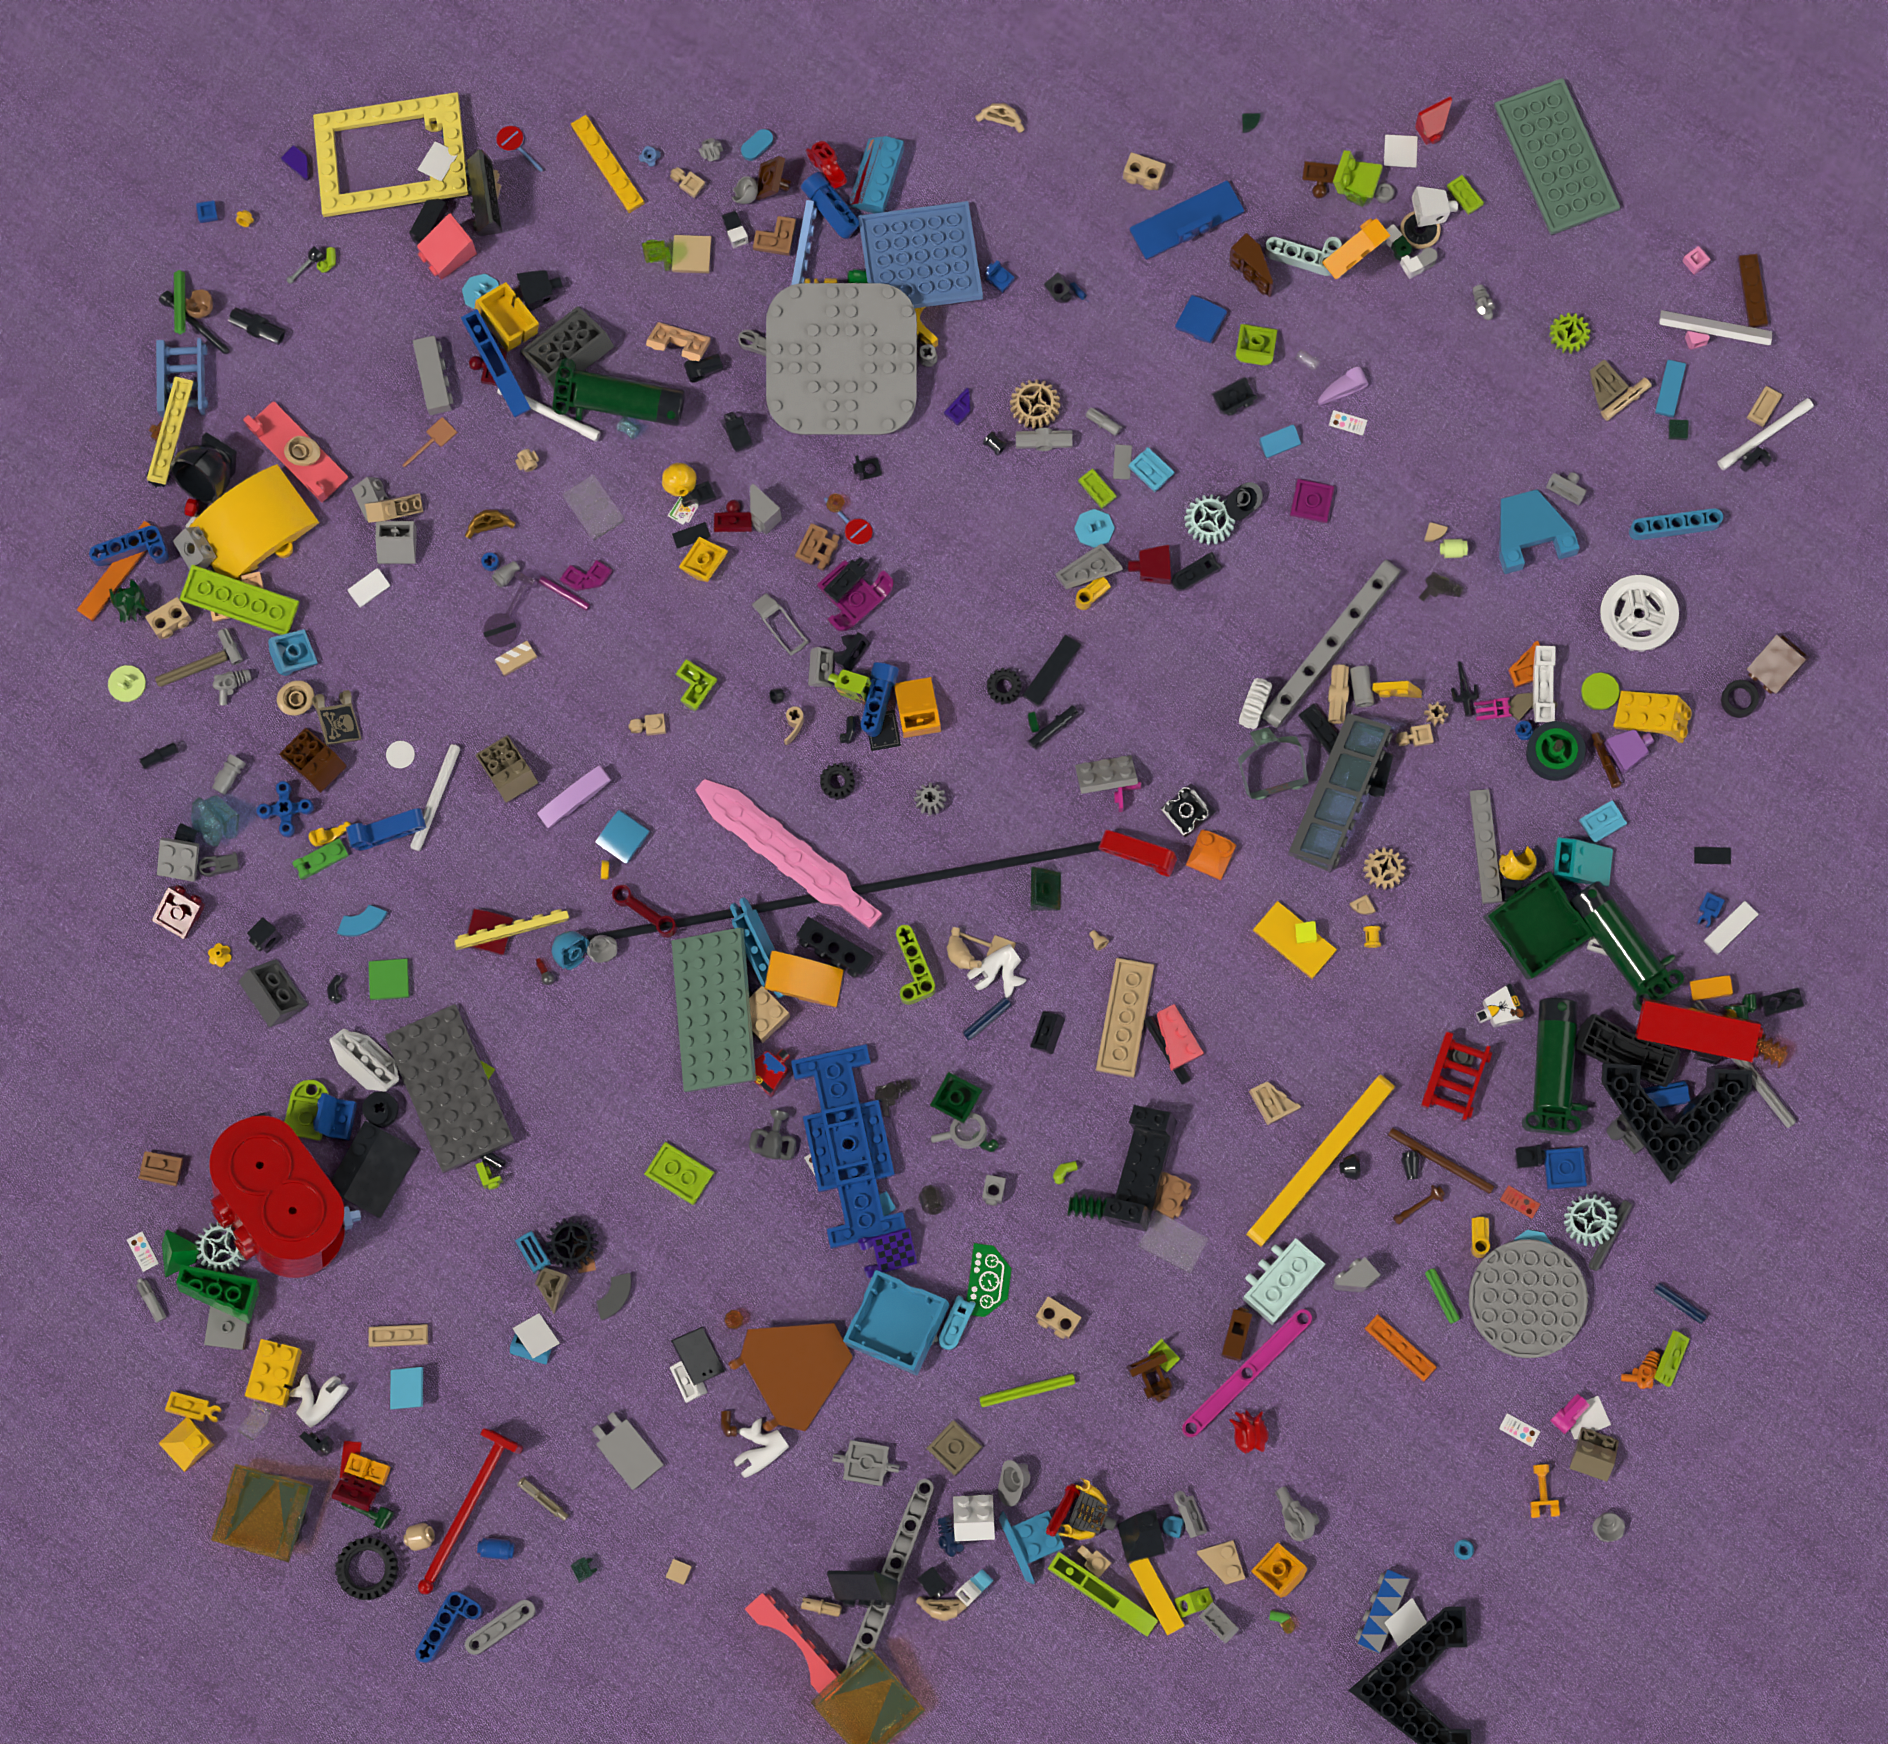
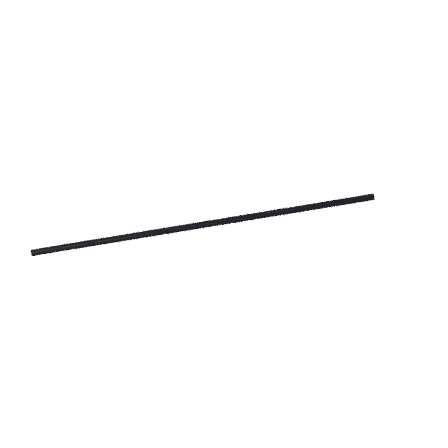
[587,841,1101,942]

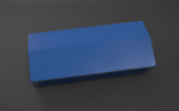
[1643,1081,1690,1108]

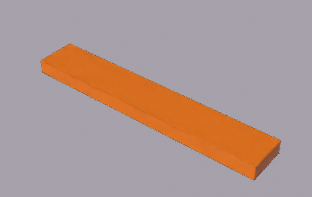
[77,521,161,622]

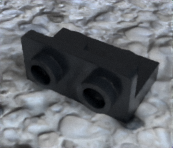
[299,1431,334,1457]

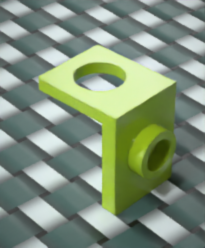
[1148,1338,1180,1372]
[1174,1588,1213,1618]

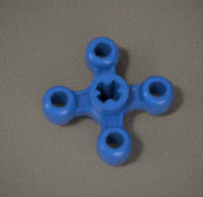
[256,781,314,837]

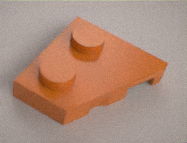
[1508,641,1540,688]

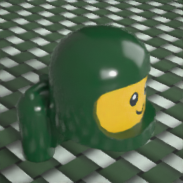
[1724,994,1757,1019]

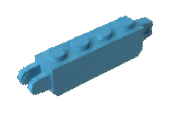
[730,897,786,998]

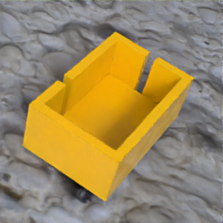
[474,282,539,352]
[245,1339,302,1408]

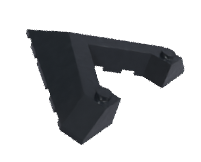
[1601,1063,1752,1184]
[1348,1606,1471,1744]

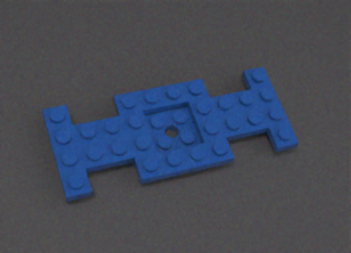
[791,1044,906,1249]

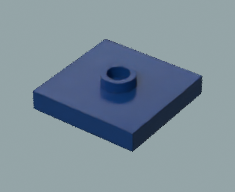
[1544,1147,1587,1190]

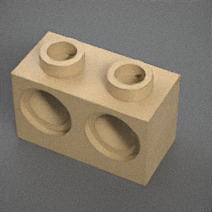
[1123,152,1166,191]
[145,597,192,640]
[1036,1296,1082,1340]

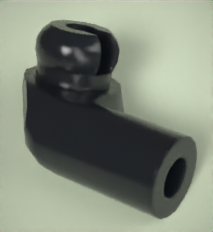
[840,716,856,744]
[327,974,344,1004]

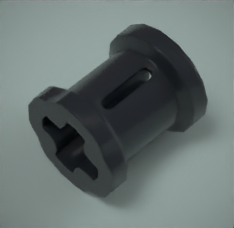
[983,431,1008,456]

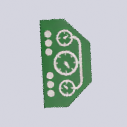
[965,1243,1012,1317]

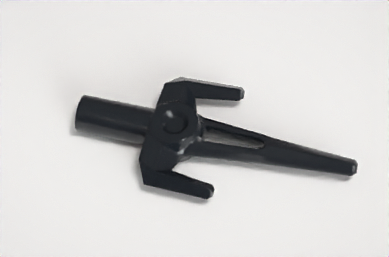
[1451,661,1479,717]

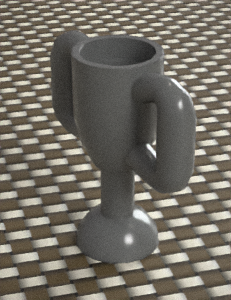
[749,1110,796,1161]

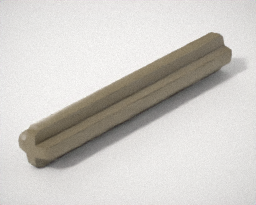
[155,650,228,687]

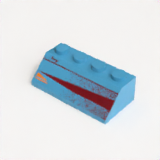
[848,136,904,214]

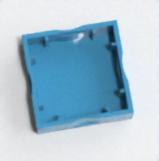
[843,1270,950,1376]

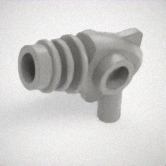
[1473,285,1495,320]
[213,669,251,705]

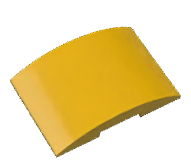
[189,464,320,581]

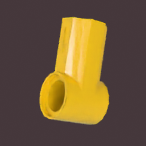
[1075,577,1111,610]
[1471,1217,1490,1258]

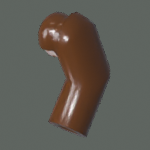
[721,1411,737,1437]

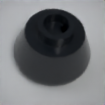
[1339,1154,1360,1180]

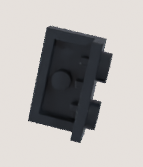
[1211,377,1257,416]

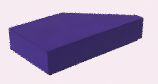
[281,145,308,181]
[944,388,970,426]

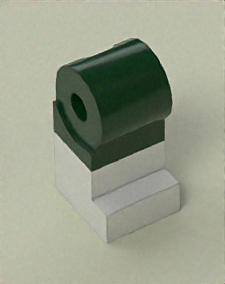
[1381,224,1412,261]

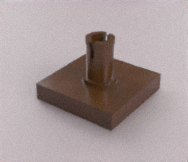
[756,156,791,200]

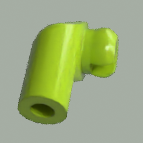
[317,247,336,273]
[1053,1161,1078,1185]

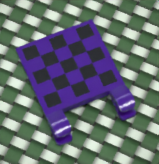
[858,1228,917,1278]

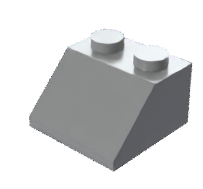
[750,484,782,535]

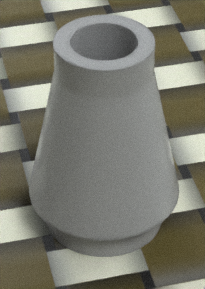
[492,561,520,587]

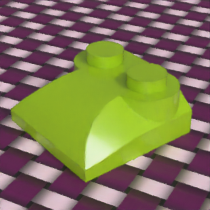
[1235,324,1277,366]

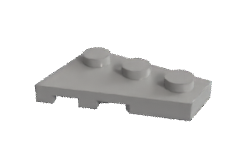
[1055,543,1123,590]

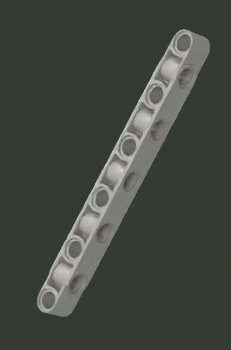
[1262,559,1401,728]
[844,1479,934,1684]

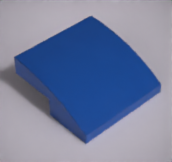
[1175,295,1227,344]

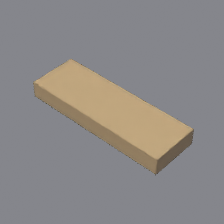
[369,1324,428,1347]

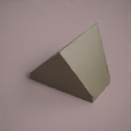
[534,1267,570,1314]

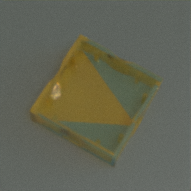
[211,1464,313,1563]
[810,1647,925,1744]

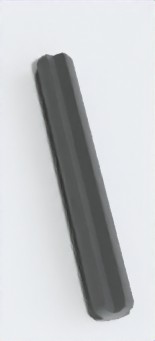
[1588,1200,1632,1271]

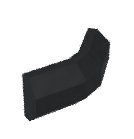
[1576,1014,1680,1087]

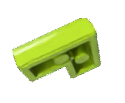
[675,659,717,711]

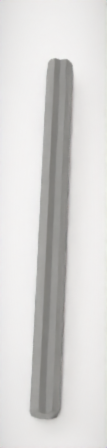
[1692,1001,1796,1128]

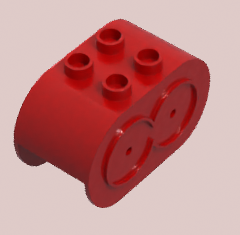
[209,1116,345,1278]

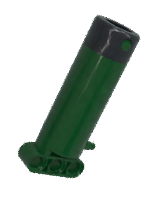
[552,358,685,427]
[1569,881,1684,1012]
[1522,998,1588,1136]

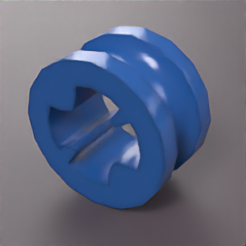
[481,552,499,571]
[1515,721,1534,740]

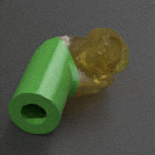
[1269,1610,1295,1634]

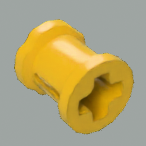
[1363,926,1381,948]

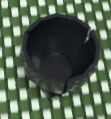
[170,432,237,503]

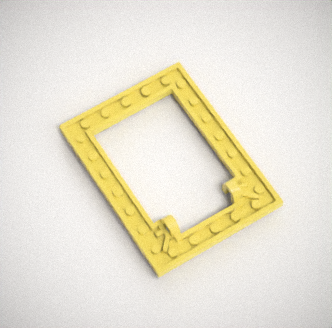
[313,92,469,217]

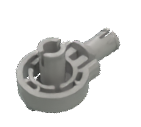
[1275,1487,1319,1541]

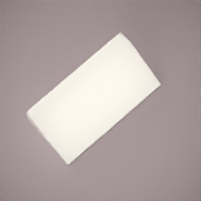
[347,568,390,608]
[670,1361,707,1403]

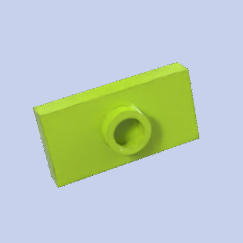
[1447,175,1484,215]
[1078,468,1116,509]

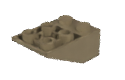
[475,735,538,803]

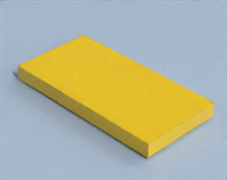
[1253,901,1337,979]

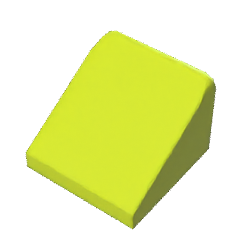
[1295,921,1317,944]

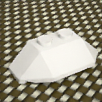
[329,1029,399,1091]

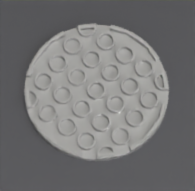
[1469,1240,1588,1358]

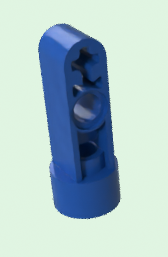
[801,172,859,239]
[861,662,899,737]

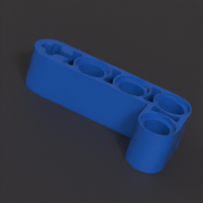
[89,525,169,567]
[346,808,426,851]
[415,1592,483,1663]

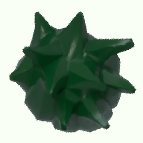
[109,579,150,623]

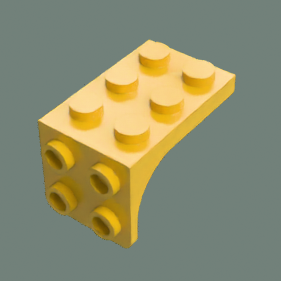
[1613,691,1692,743]

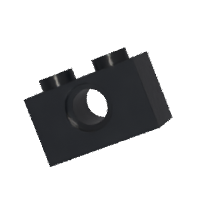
[247,917,283,954]

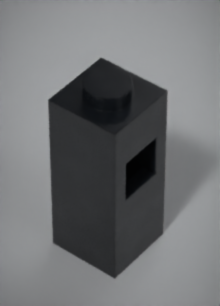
[409,199,448,245]

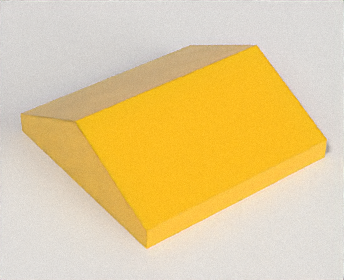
[679,537,728,582]

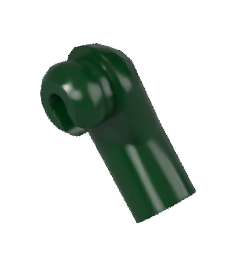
[972,1131,999,1153]

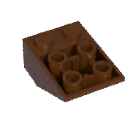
[1229,233,1273,298]
[279,728,347,793]

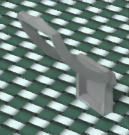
[752,593,809,656]

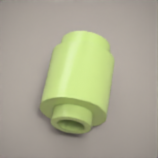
[1440,539,1468,558]

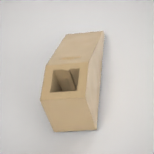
[365,493,423,523]

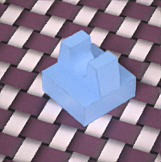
[343,1206,361,1230]

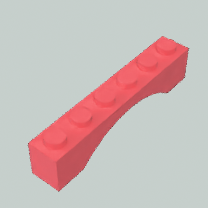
[745,1593,841,1700]

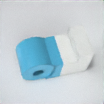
[955,1569,994,1607]

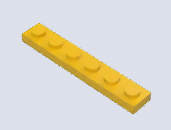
[571,115,644,213]

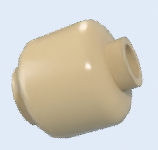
[404,1523,435,1551]

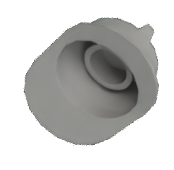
[998,1460,1030,1507]

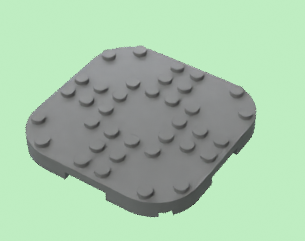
[766,283,917,435]

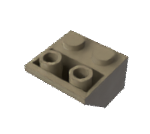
[1569,1427,1619,1482]

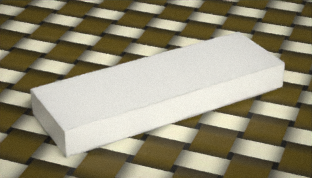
[1704,901,1759,955]

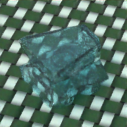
[191,795,240,846]

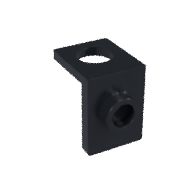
[853,455,882,481]

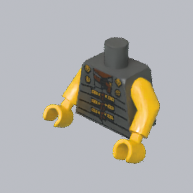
[1058,1478,1117,1540]

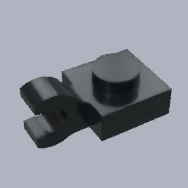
[681,481,716,508]

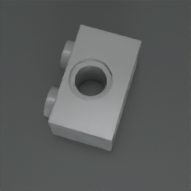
[173,526,216,569]

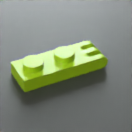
[1655,1330,1690,1387]

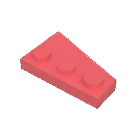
[1157,1004,1204,1071]

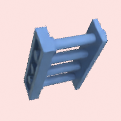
[156,338,208,417]

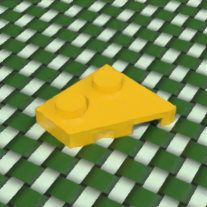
[1373,681,1422,698]

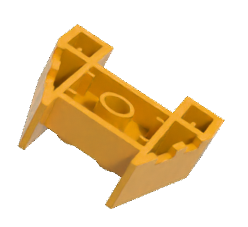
[1322,218,1391,280]

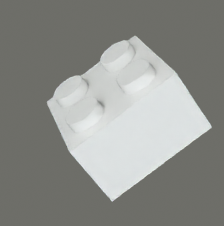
[953,1495,995,1541]

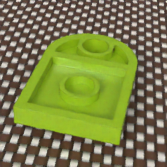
[284,1080,329,1141]

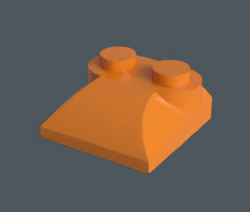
[1186,830,1236,881]

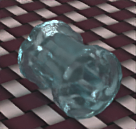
[616,417,641,440]

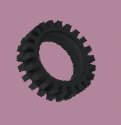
[335,1537,399,1600]

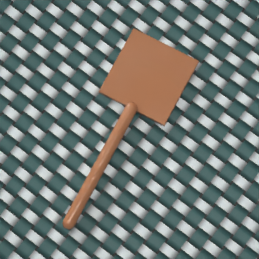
[402,417,458,467]

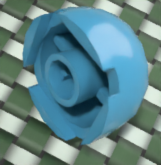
[551,931,590,970]

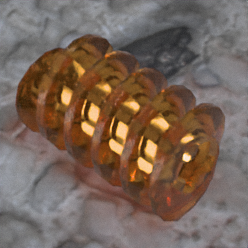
[1756,1034,1789,1068]

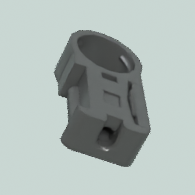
[199,852,240,877]

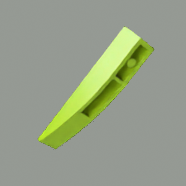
[1048,1552,1158,1637]

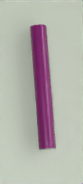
[539,576,590,611]

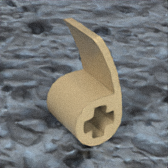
[784,707,804,745]

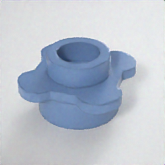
[639,146,661,167]

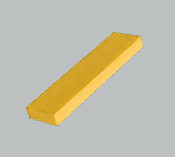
[1129,1558,1185,1636]

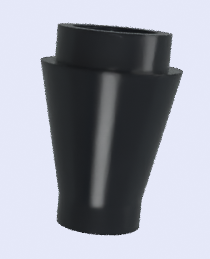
[1401,1151,1420,1180]

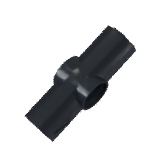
[228,307,286,345]

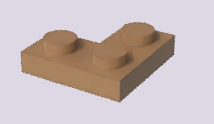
[753,216,796,256]

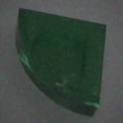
[1242,113,1261,133]

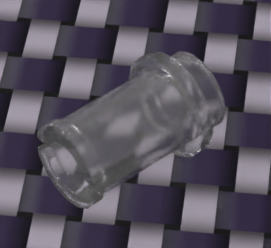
[1295,349,1320,371]

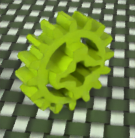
[1549,313,1590,354]

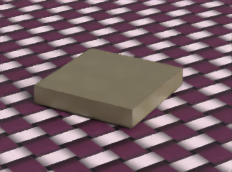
[926,1420,982,1476]

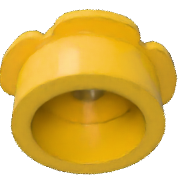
[236,210,254,227]

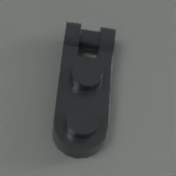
[1172,552,1223,591]

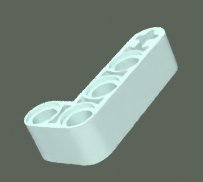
[1265,237,1342,276]

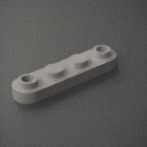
[465,1600,536,1655]

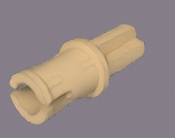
[801,1597,842,1617]

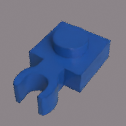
[1697,892,1725,928]

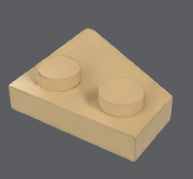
[1249,1082,1301,1125]

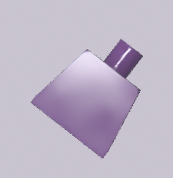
[1604,730,1654,775]

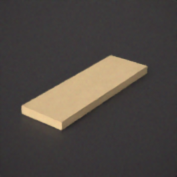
[1096,958,1154,1078]

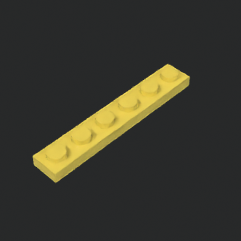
[147,377,193,485]
[454,909,569,950]

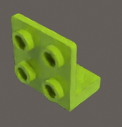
[1333,150,1383,198]

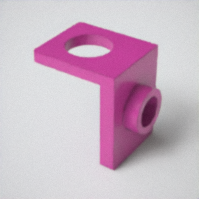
[1114,782,1141,812]

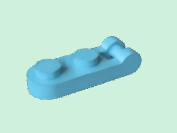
[939,1295,976,1350]

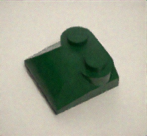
[930,1072,983,1124]

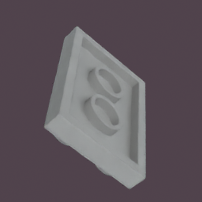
[1075,755,1138,794]

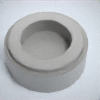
[1375,183,1394,203]

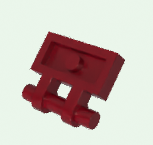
[332,1473,381,1511]

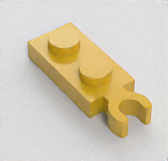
[165,1391,222,1422]

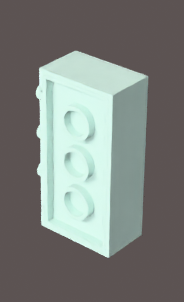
[1243,1238,1325,1325]

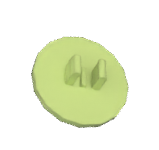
[108,665,146,702]

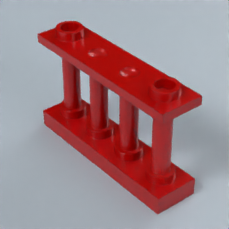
[1421,1031,1493,1121]

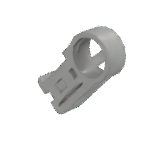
[738,330,766,356]

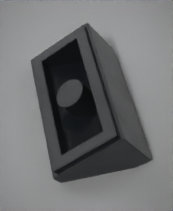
[1030,1011,1065,1054]

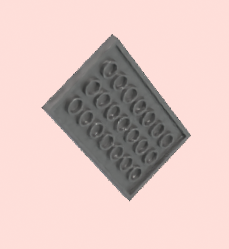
[384,1004,515,1174]

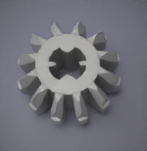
[914,783,946,816]

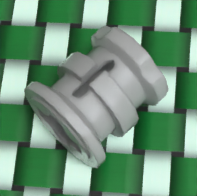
[919,344,937,367]

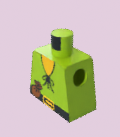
[828,669,871,705]

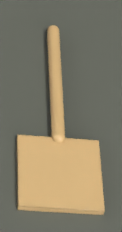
[951,930,1016,956]

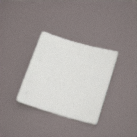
[1384,135,1418,167]

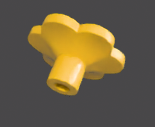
[208,943,232,967]

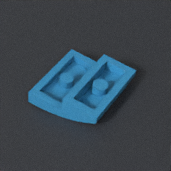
[596,810,650,864]

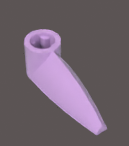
[1318,367,1368,406]

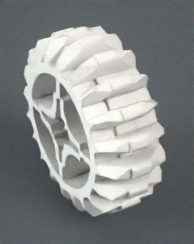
[1239,678,1272,729]

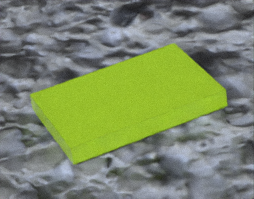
[644,1142,714,1206]

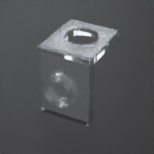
[237,1401,271,1441]

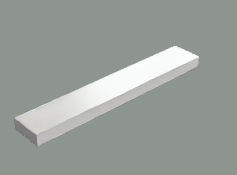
[1659,310,1772,345]

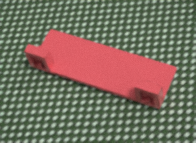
[243,401,349,503]

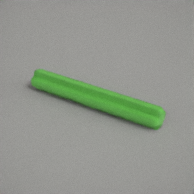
[174,270,186,335]

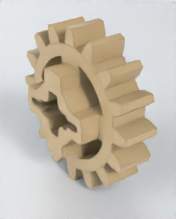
[1363,848,1405,890]

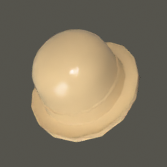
[277,681,314,715]

